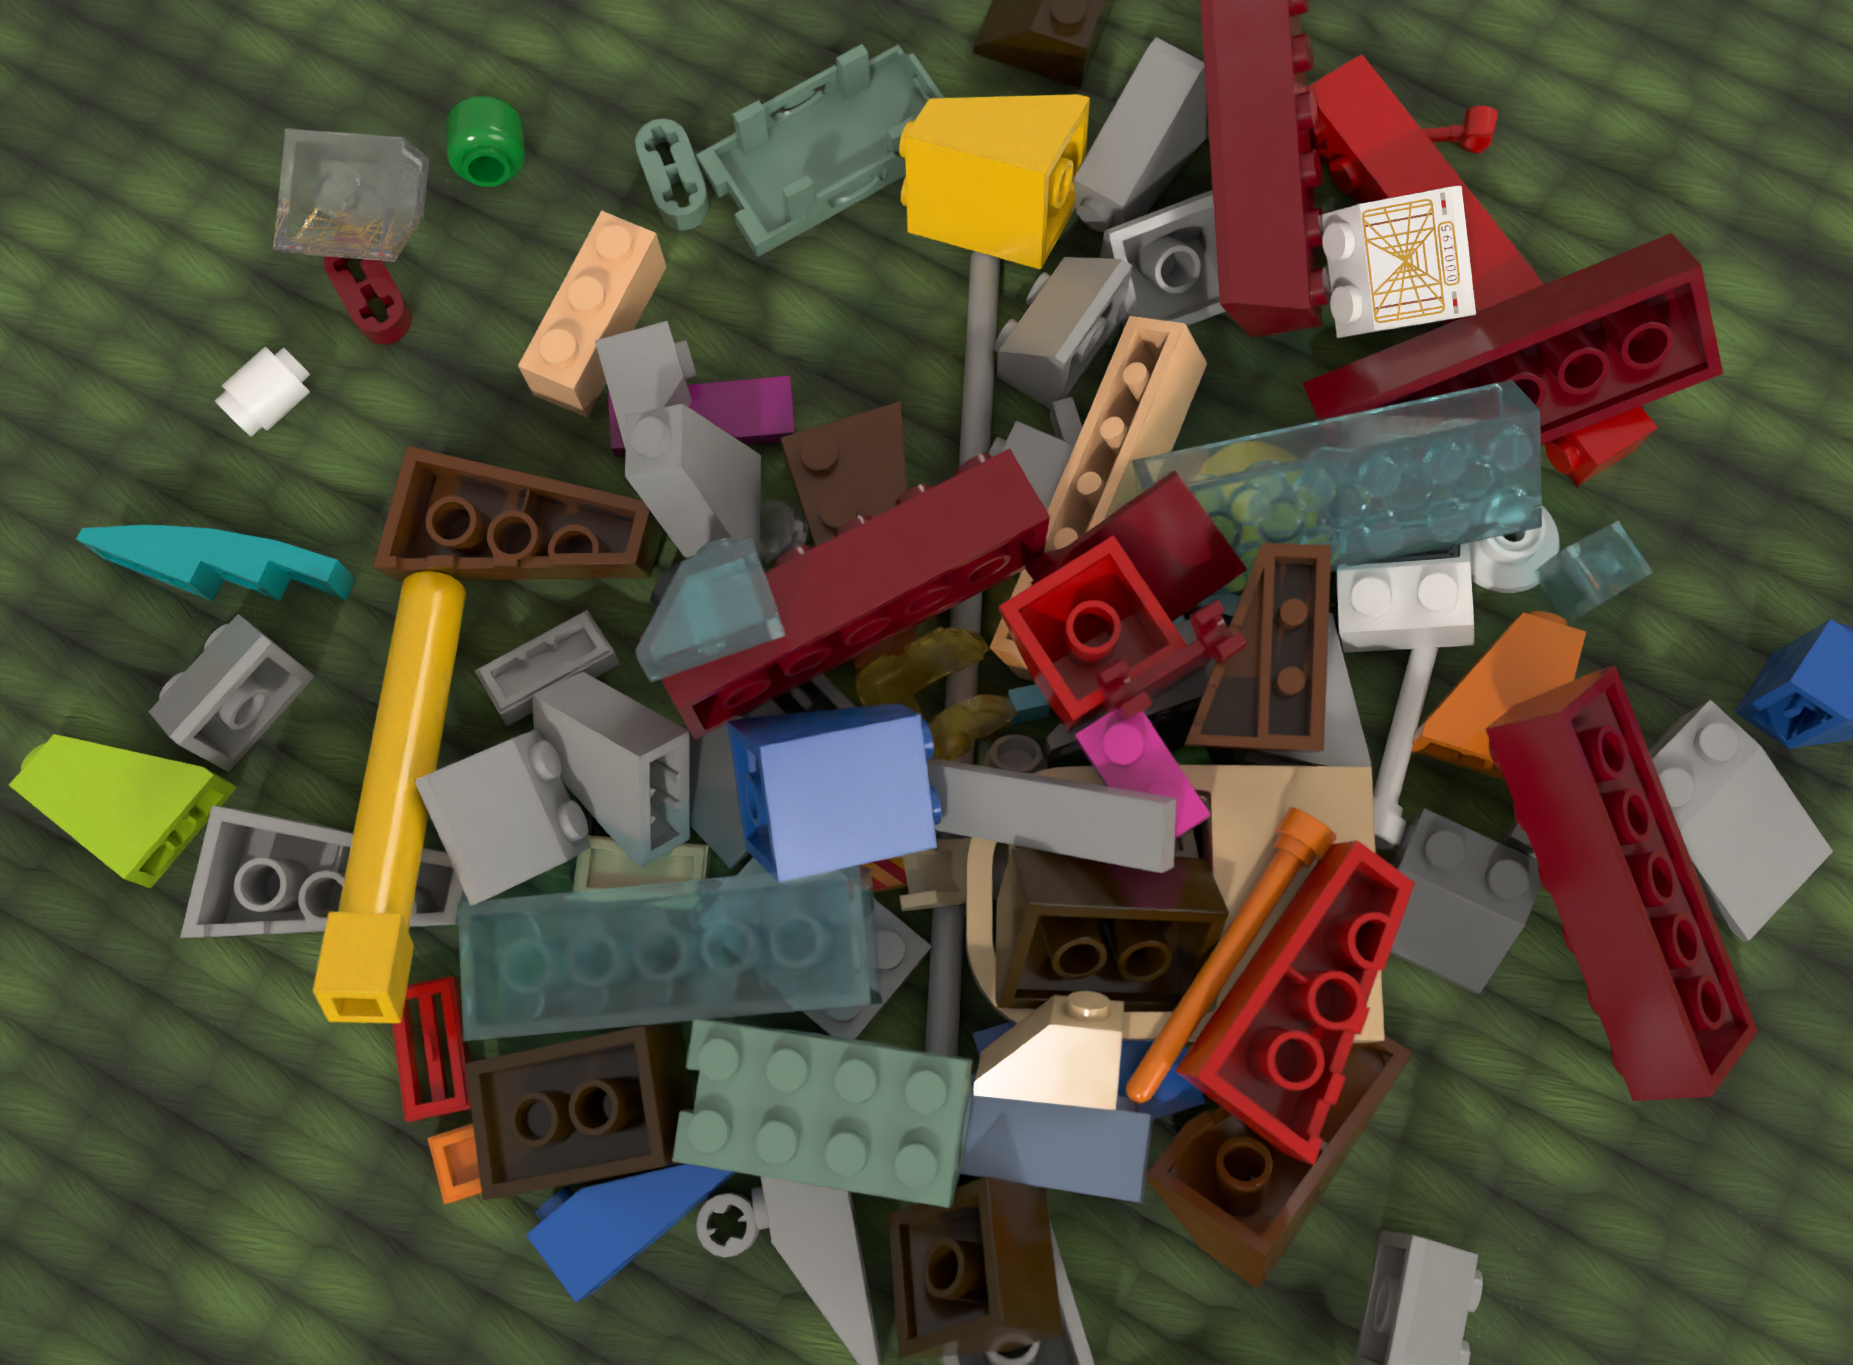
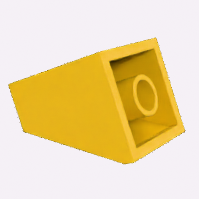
[899,95,1090,270]

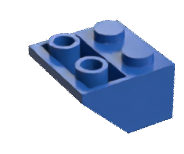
[1734,619,1853,749]

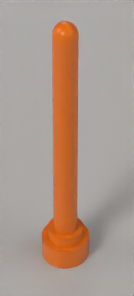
[1126,807,1337,1104]

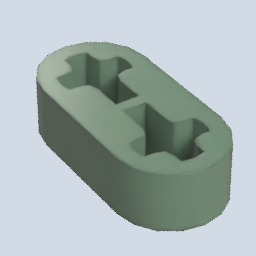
[635,118,710,231]

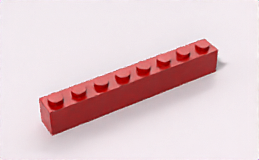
[1306,54,1658,487]

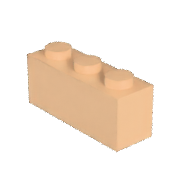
[518,211,666,418]

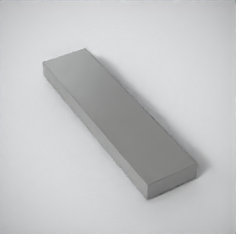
[926,758,1176,873]

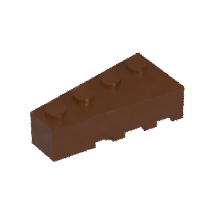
[781,401,919,689]
[373,446,663,581]

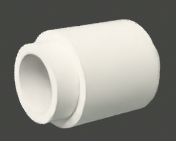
[214,346,310,437]

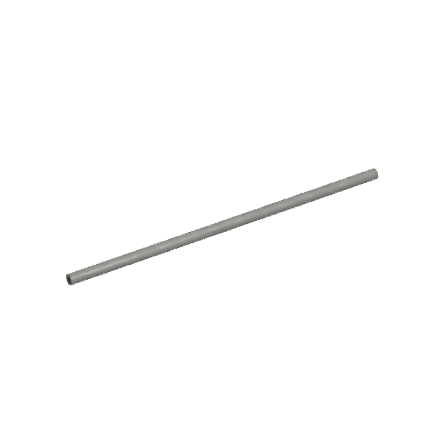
[916,251,1000,1203]

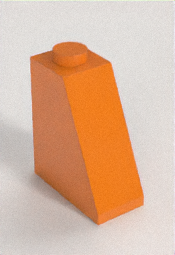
[1412,611,1586,781]

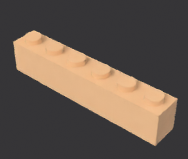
[990,316,1207,682]

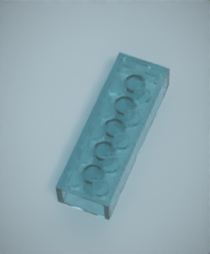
[1132,380,1542,597]
[457,865,882,1041]

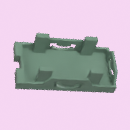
[696,44,944,257]
[673,1018,972,1208]

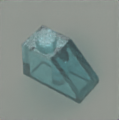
[635,538,785,682]

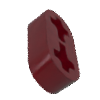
[323,235,412,345]

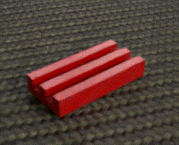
[392,976,471,1122]

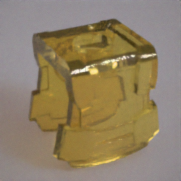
[855,627,1018,761]

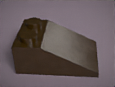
[465,1024,694,1201]

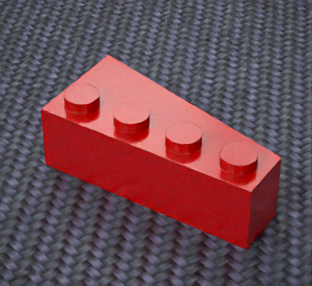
[1175,840,1415,1165]

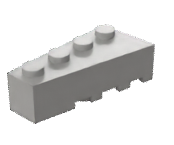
[180,806,483,938]

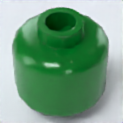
[446,96,525,187]

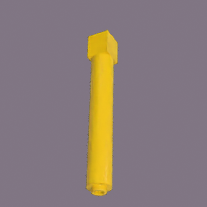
[313,571,466,1023]

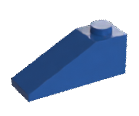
[526,1164,737,1302]

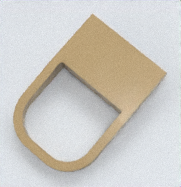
[966,765,1384,1043]

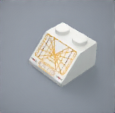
[1322,186,1476,338]

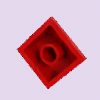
[998,535,1188,734]

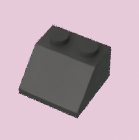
[1388,808,1542,995]

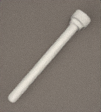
[1373,647,1439,851]

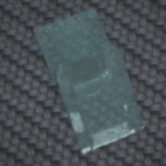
[1534,521,1653,623]

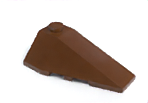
[1147,1035,1412,1289]

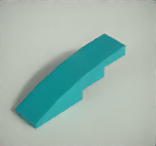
[76,524,357,602]

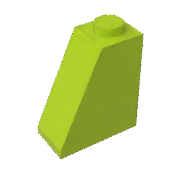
[9,734,237,888]

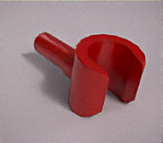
[1422,106,1498,154]

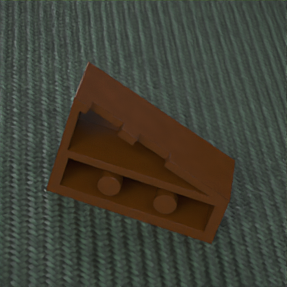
[1183,543,1331,753]

